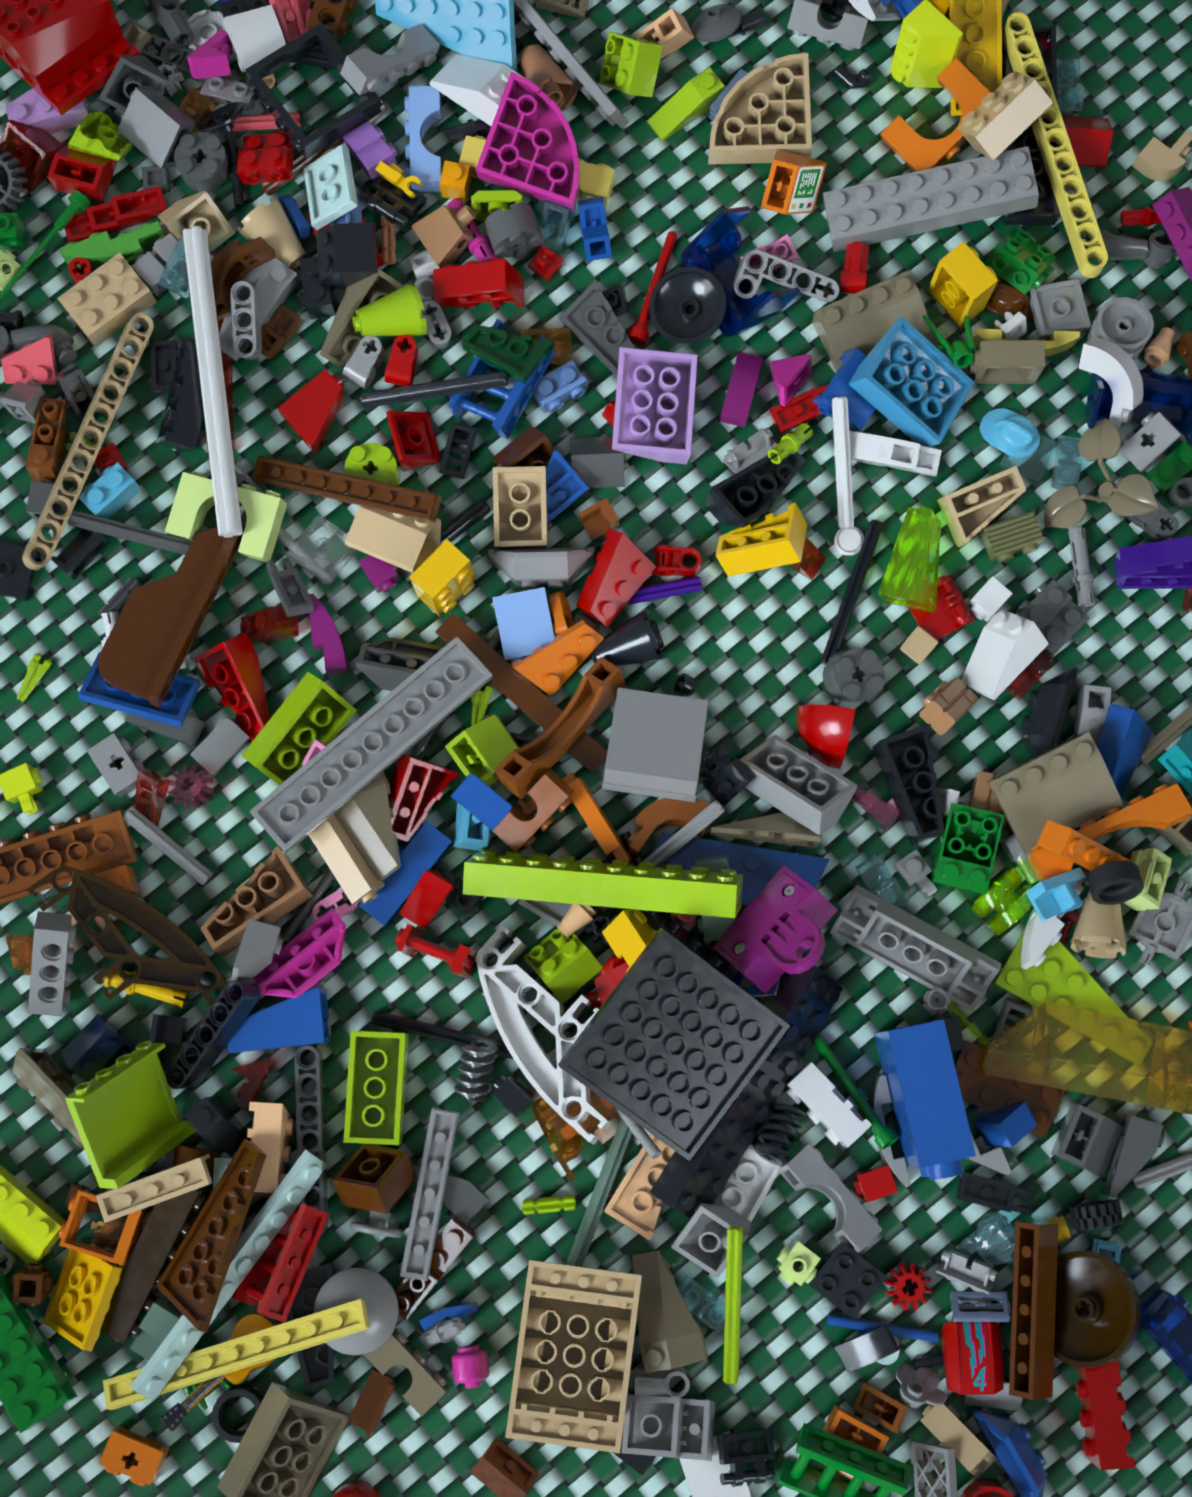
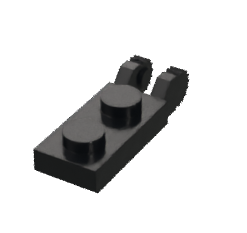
[955,1172,1036,1215]

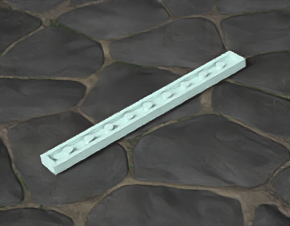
[130,1149,328,1400]

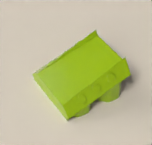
[68,111,134,162]
[471,190,525,221]

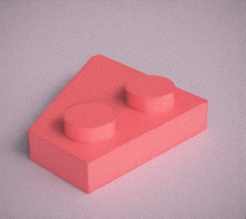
[269,0,312,44]
[1,334,58,385]

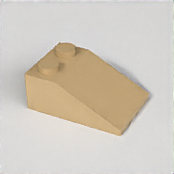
[493,466,548,550]

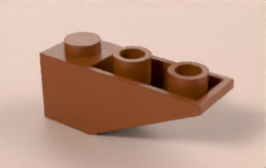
[26,398,67,482]

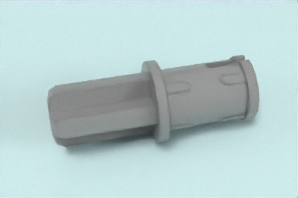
[424,1317,465,1346]

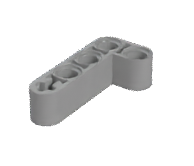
[732,249,839,302]

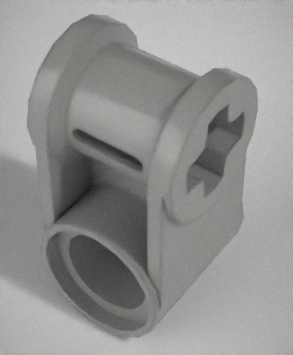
[342,336,385,389]

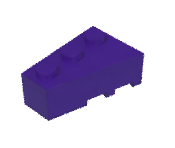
[1113,536,1192,589]

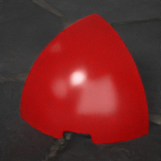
[797,705,855,770]

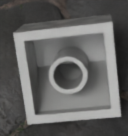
[671,1203,751,1278]

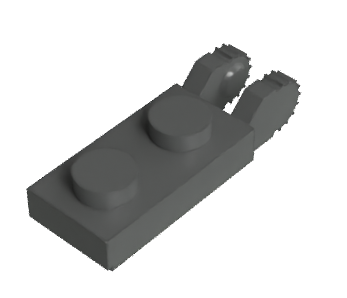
[266,557,314,617]

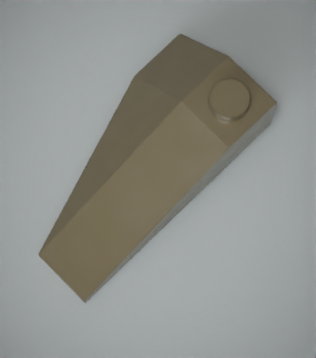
[320,268,404,368]
[632,1250,708,1373]

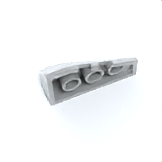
[219,258,297,362]

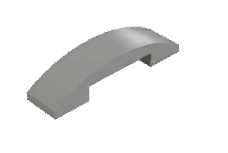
[871,1075,911,1186]

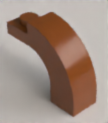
[627,798,715,858]

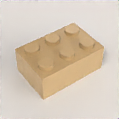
[957,71,1053,160]
[57,252,157,348]

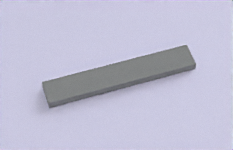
[400,1108,459,1281]

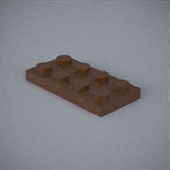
[954,1040,1067,1138]

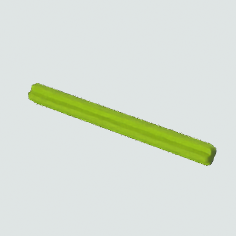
[723,1225,743,1385]

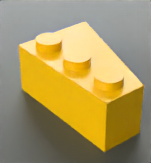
[716,502,807,577]
[602,909,657,972]

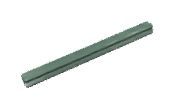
[566,1118,632,1267]

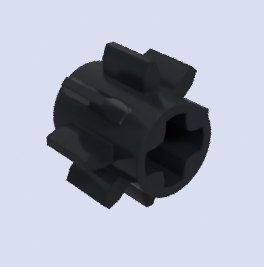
[585,910,611,945]

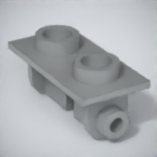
[200,77,255,111]
[723,428,777,474]
[936,1249,998,1295]

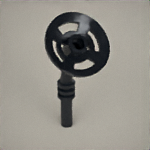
[197,102,244,207]

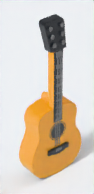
[161,1314,277,1431]

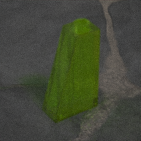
[878,506,941,612]

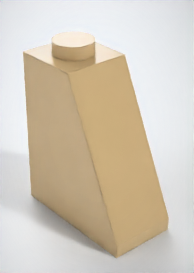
[920,1404,997,1479]

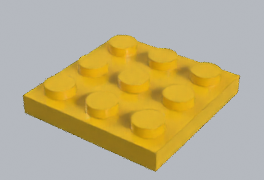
[43,1249,122,1351]

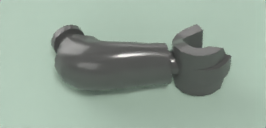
[1082,225,1176,269]
[0,324,77,365]

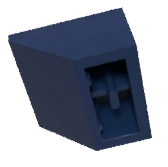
[60,1013,136,1082]

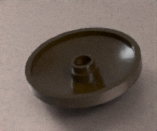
[1054,1251,1141,1368]

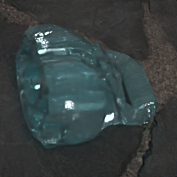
[958,1212,1015,1267]

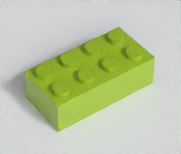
[241,672,357,786]
[344,1031,409,1145]

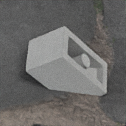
[0,381,49,423]

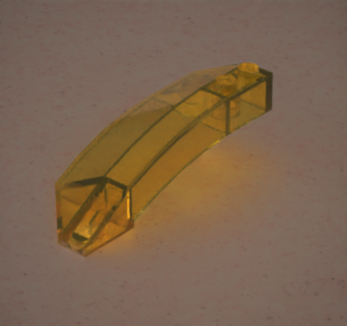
[982,1003,1192,1116]

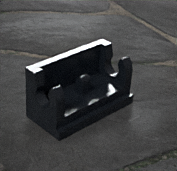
[51,529,110,580]

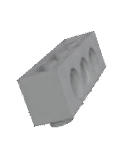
[28,911,76,1017]

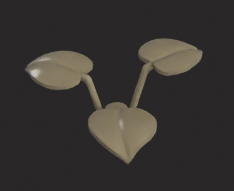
[1044,419,1159,529]

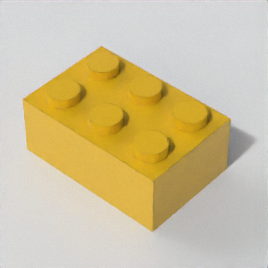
[927,241,998,328]
[409,539,476,617]

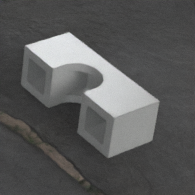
[787,0,869,50]

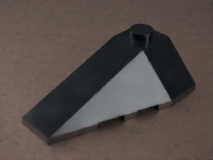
[705,452,806,528]

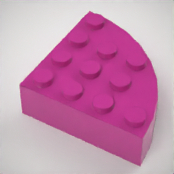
[475,72,581,213]

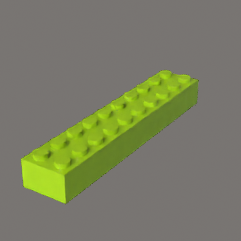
[463,849,743,918]

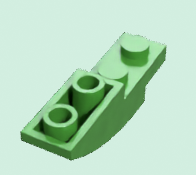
[59,221,165,268]

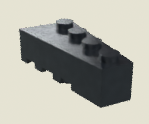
[872,724,945,846]
[287,1261,334,1391]

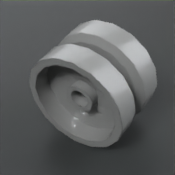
[1087,297,1154,361]

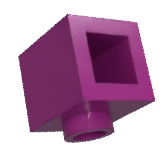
[358,555,400,593]

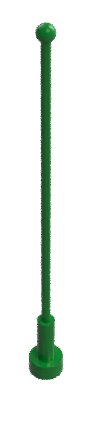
[0,190,91,301]

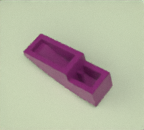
[720,352,763,428]
[309,594,350,675]

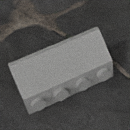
[739,735,857,836]

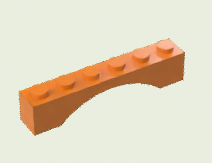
[1027,783,1192,882]

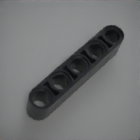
[166,980,261,1089]

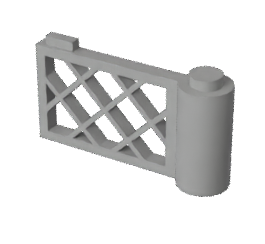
[910,1441,957,1497]

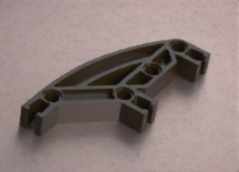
[26,866,228,1006]

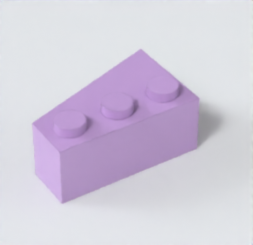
[5,88,90,143]

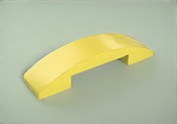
[972,329,1080,357]

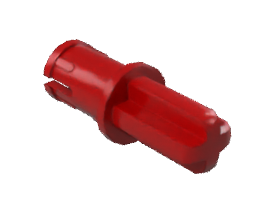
[1120,206,1162,227]

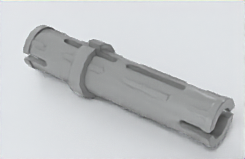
[1068,527,1095,608]

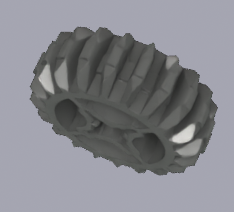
[0,148,28,213]

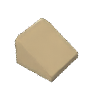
[900,625,939,665]

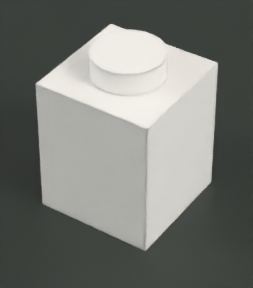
[968,576,1013,622]

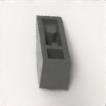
[1103,1114,1165,1198]

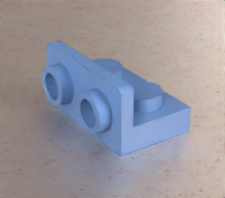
[532,360,588,414]

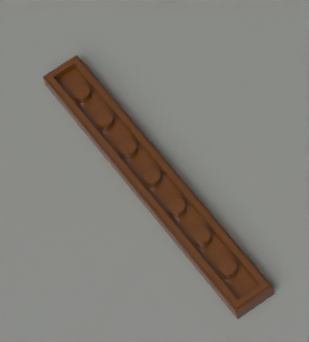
[252,455,442,522]
[435,613,607,774]

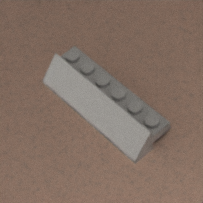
[830,885,1002,1012]

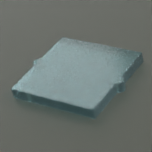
[999,431,1057,483]

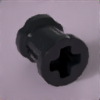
[0,310,24,330]

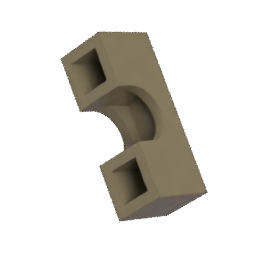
[364,1328,448,1417]

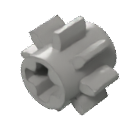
[158,62,184,97]

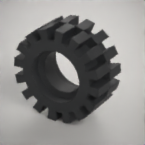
[1069,1199,1124,1230]

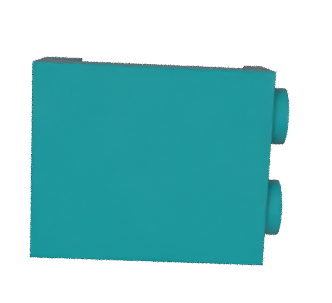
[1158,727,1192,796]

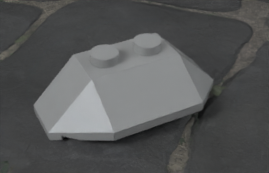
[489,547,594,590]

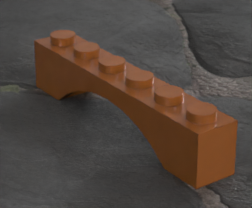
[495,657,626,799]

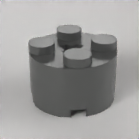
[174,132,230,193]
[485,203,544,260]
[823,648,884,702]

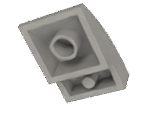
[622,1394,715,1461]

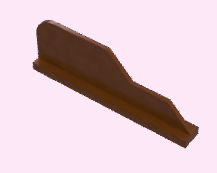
[98,516,247,708]

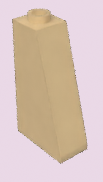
[309,813,385,904]

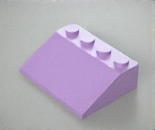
[612,347,698,464]

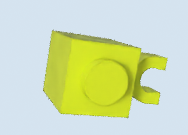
[0,763,43,816]

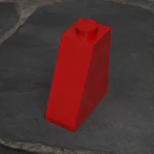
[278,369,345,454]

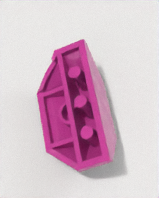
[251,908,346,998]

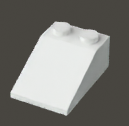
[430,54,524,126]
[961,609,1049,700]

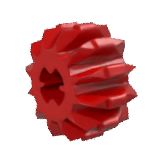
[884,1262,932,1311]

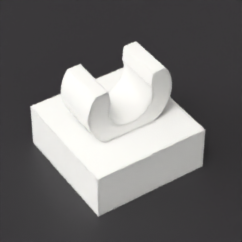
[995,312,1027,340]
[937,789,966,819]

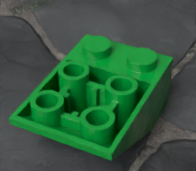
[930,803,1005,895]

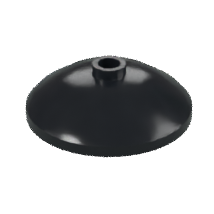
[649,267,727,345]

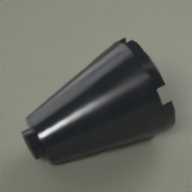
[591,609,667,666]

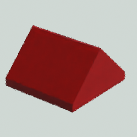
[1058,115,1113,168]
[386,410,441,472]

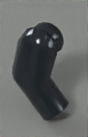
[833,66,872,89]

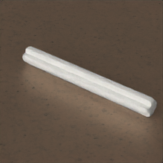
[832,397,854,528]

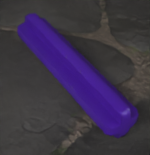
[627,576,702,605]

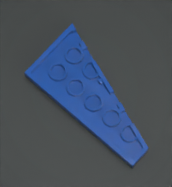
[651,832,830,907]

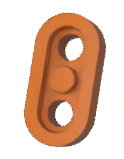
[548,591,574,636]

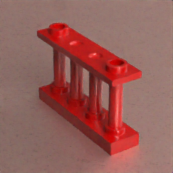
[395,924,477,979]
[232,1203,329,1323]

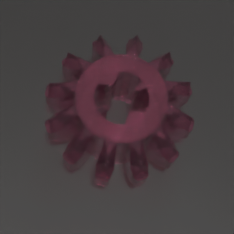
[168,764,214,810]

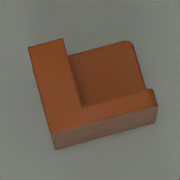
[579,498,619,541]

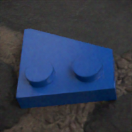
[546,448,589,521]

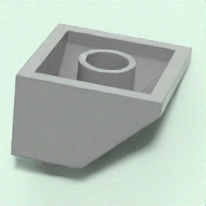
[231,919,284,981]

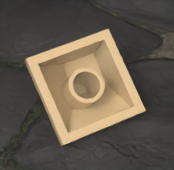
[158,191,235,253]

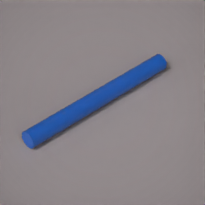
[826,1313,939,1343]

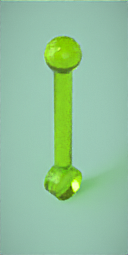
[947,1001,990,1046]

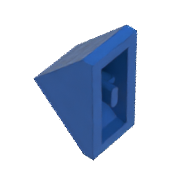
[975,1100,1037,1148]

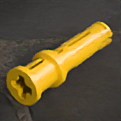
[104,970,189,1009]

